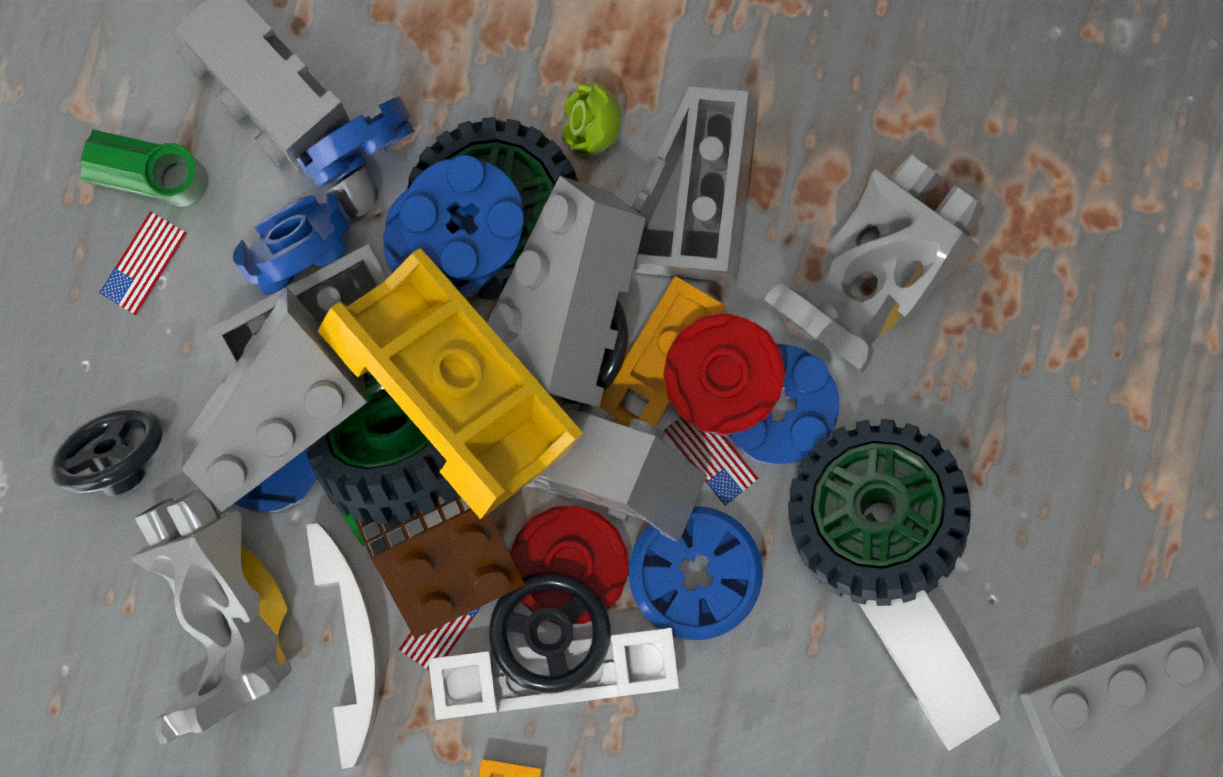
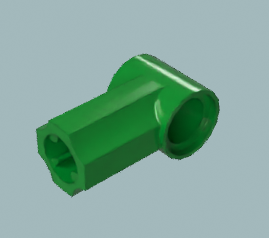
[80,129,207,207]

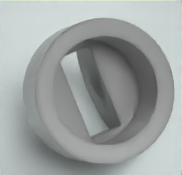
[325,166,378,217]

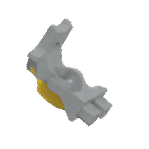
[764,154,985,372]
[132,489,292,744]

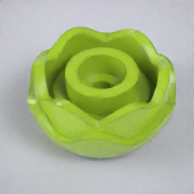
[561,82,621,156]

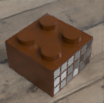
[355,493,525,639]

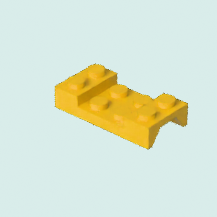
[317,248,583,519]

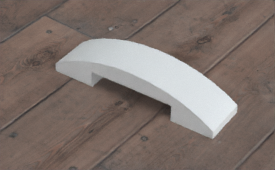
[859,512,1001,751]
[306,523,380,769]
[428,628,679,720]

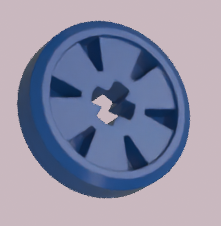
[629,506,763,640]

